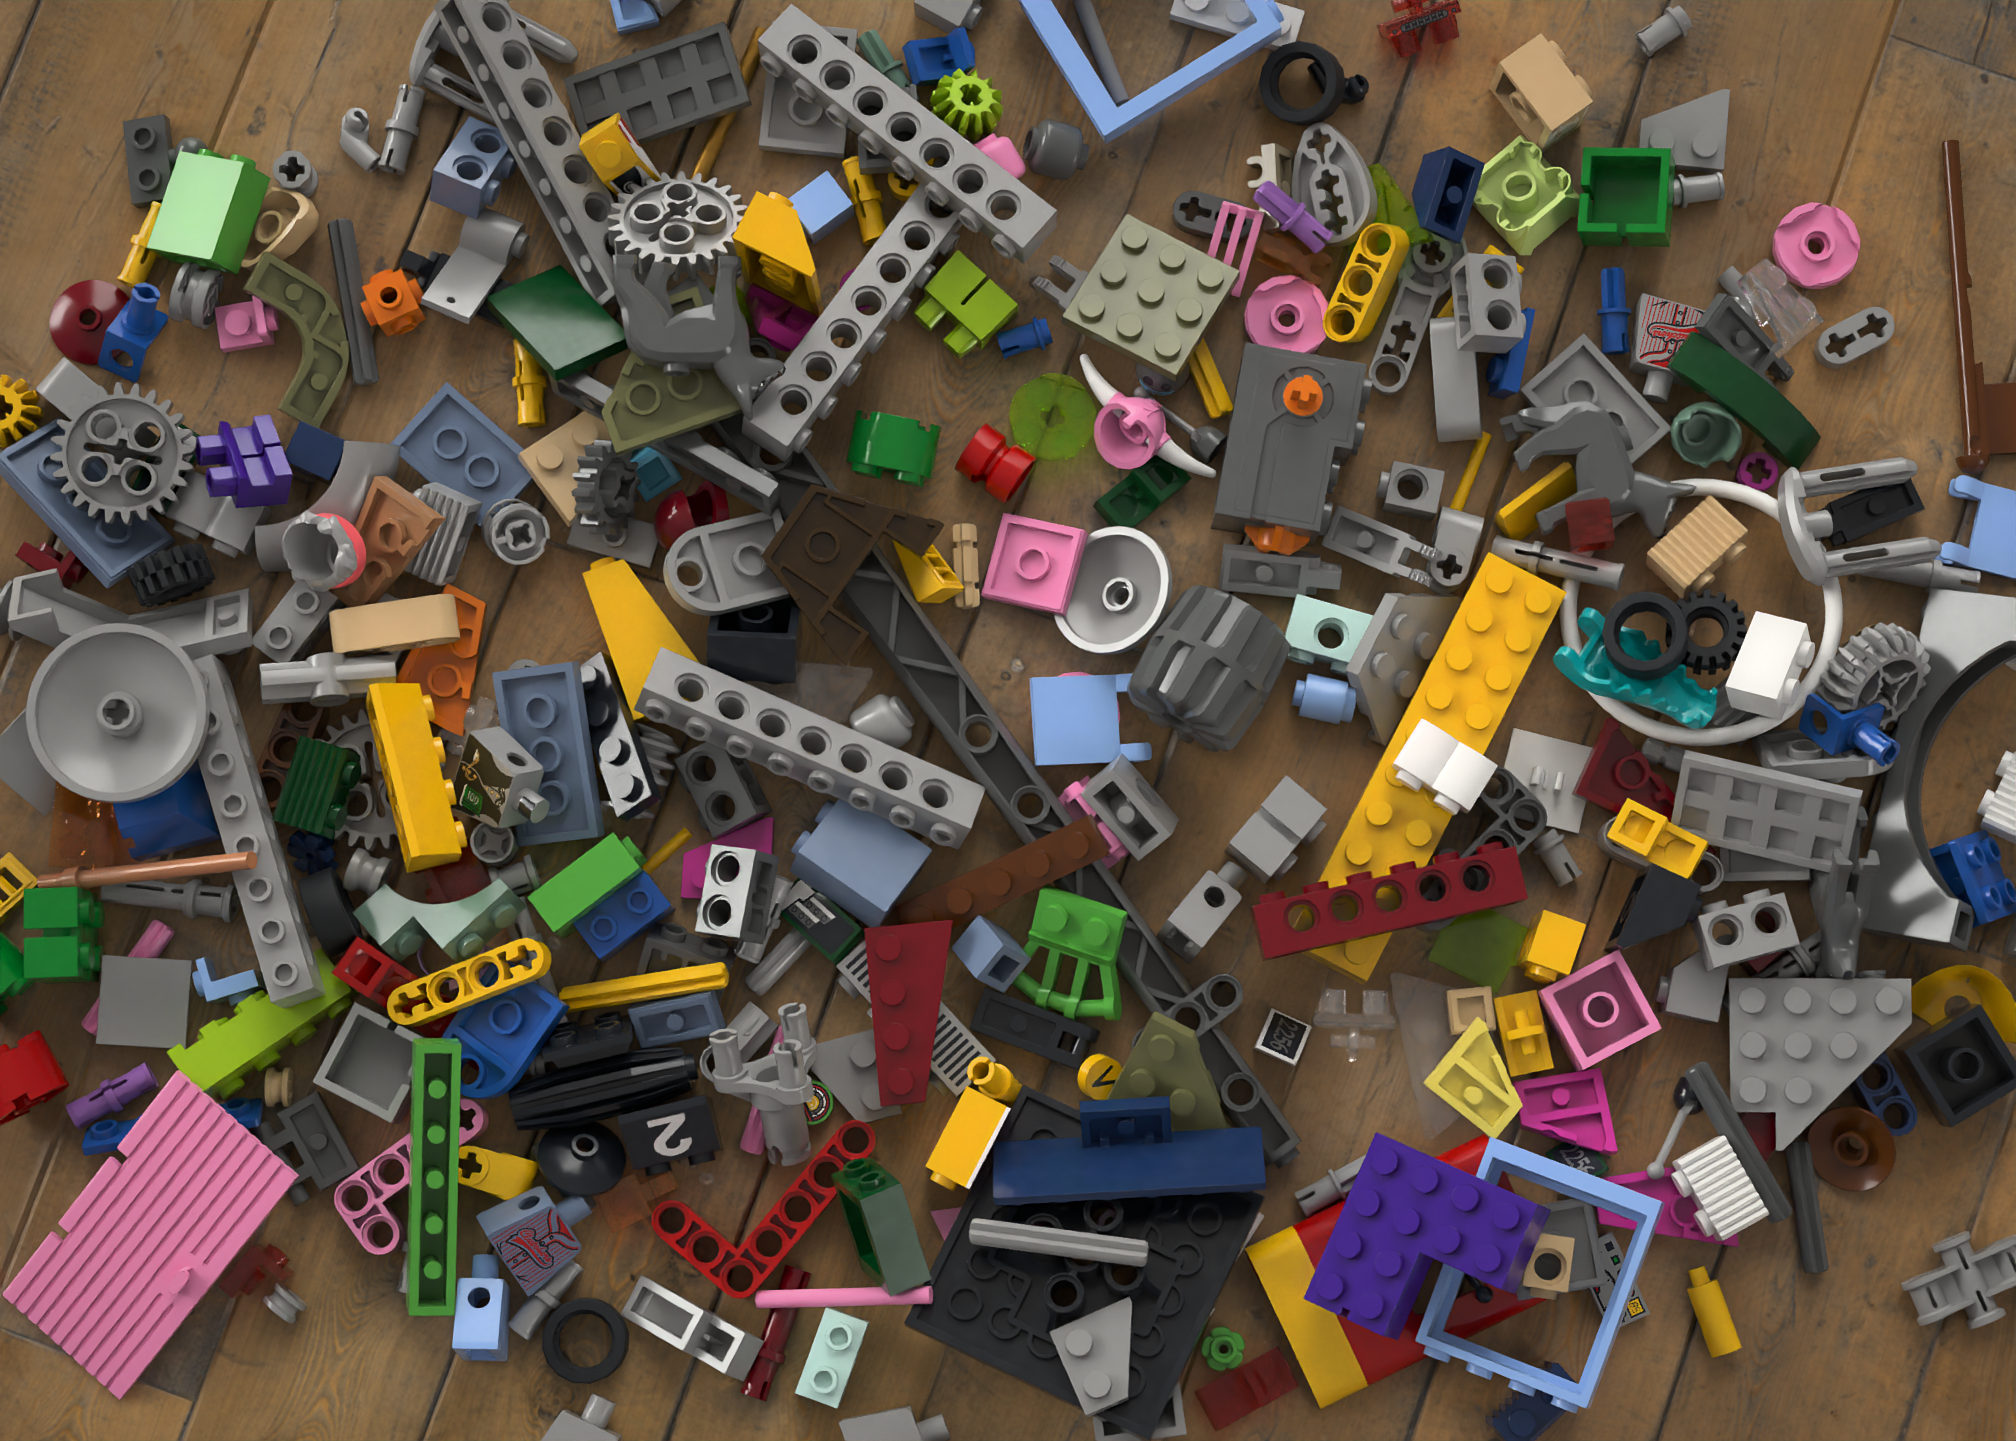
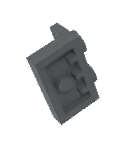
[635,923,737,1005]

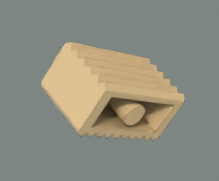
[1646,495,1748,600]

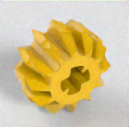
[0,375,44,450]

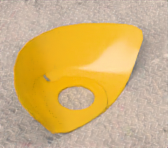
[1911,965,2016,1043]

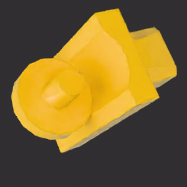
[1493,990,1554,1077]

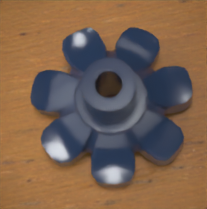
[287,830,338,875]

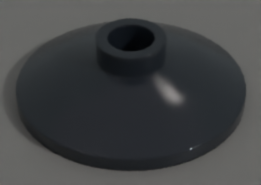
[537,1122,626,1197]

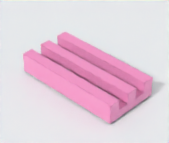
[1207,201,1265,297]

